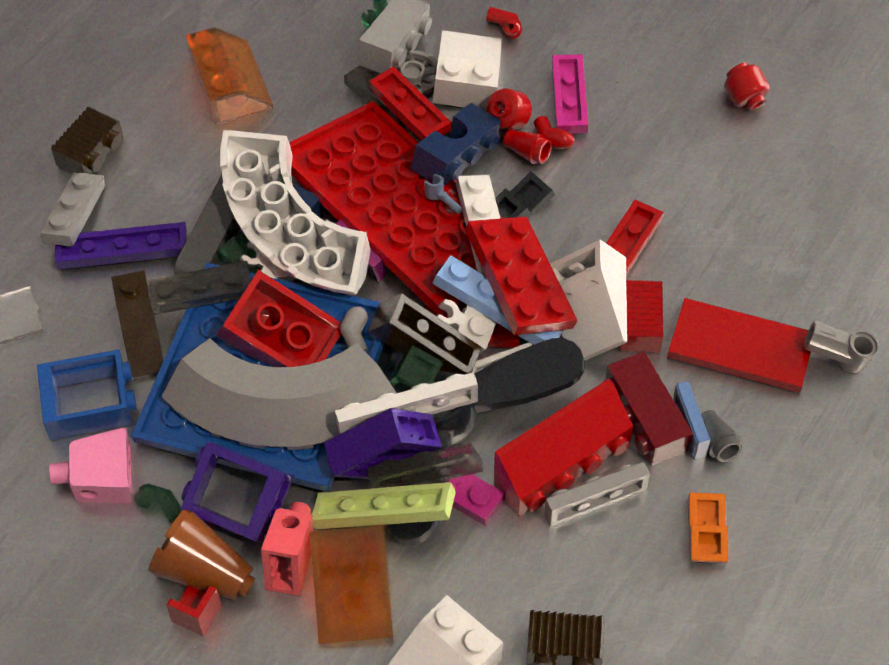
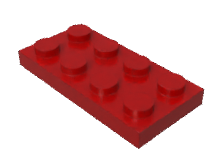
[465,217,578,335]

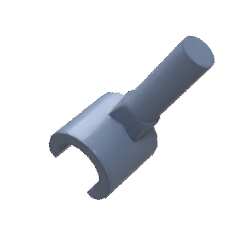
[424,174,463,214]

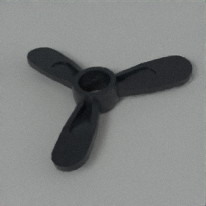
[377,338,585,545]

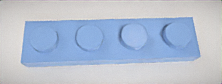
[432,255,563,345]

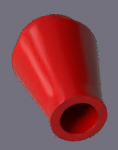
[503,129,552,164]

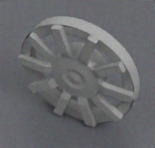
[398,50,438,96]

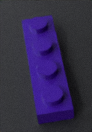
[55,222,188,269]

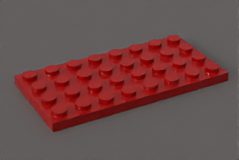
[289,101,502,317]

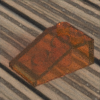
[310,525,393,644]

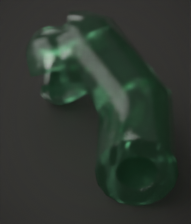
[361,0,388,29]
[134,483,183,523]

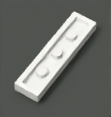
[456,175,501,276]
[335,372,478,435]

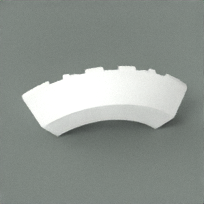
[220,130,371,295]

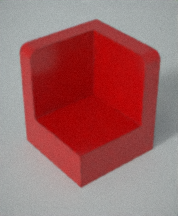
[166,586,222,637]

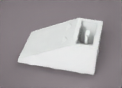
[550,239,627,360]

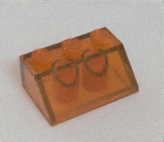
[186,27,274,125]

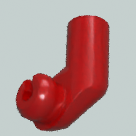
[486,7,523,39]
[533,116,575,150]

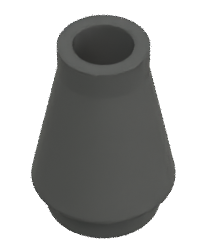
[701,410,742,462]

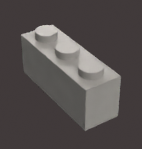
[356,0,432,73]

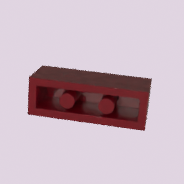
[603,351,693,465]

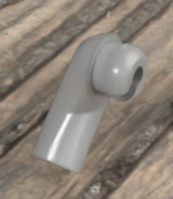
[340,306,368,352]

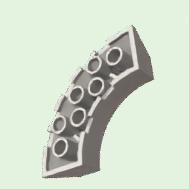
[162,338,396,450]

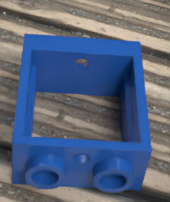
[37,349,137,440]

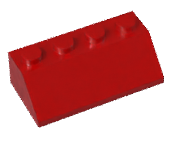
[493,379,633,516]

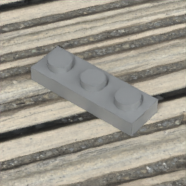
[39,172,106,246]
[544,462,650,527]

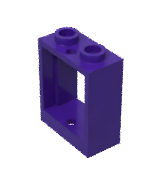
[324,408,442,480]
[180,442,295,542]

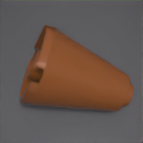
[148,509,256,600]

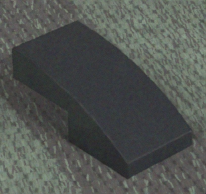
[495,171,555,218]

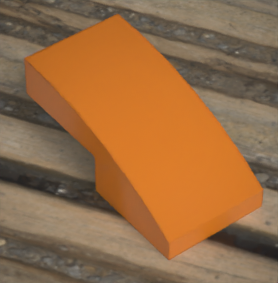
[688,492,728,563]

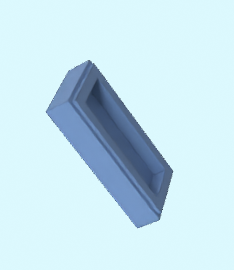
[673,381,710,460]

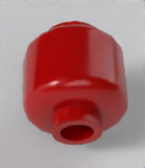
[724,62,770,110]
[486,88,532,130]

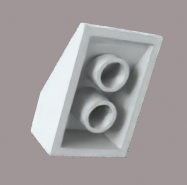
[432,30,502,110]
[388,595,503,665]

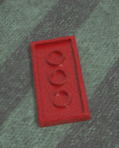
[667,298,811,393]

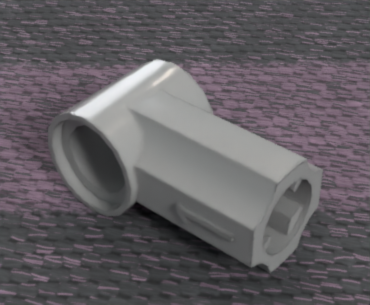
[804,320,879,373]

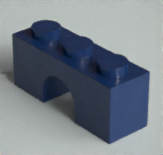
[411,103,501,185]

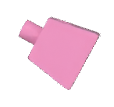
[49,428,133,504]

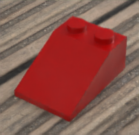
[216,270,341,367]

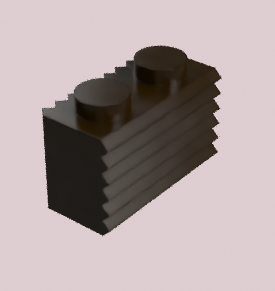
[51,107,123,174]
[526,610,605,665]

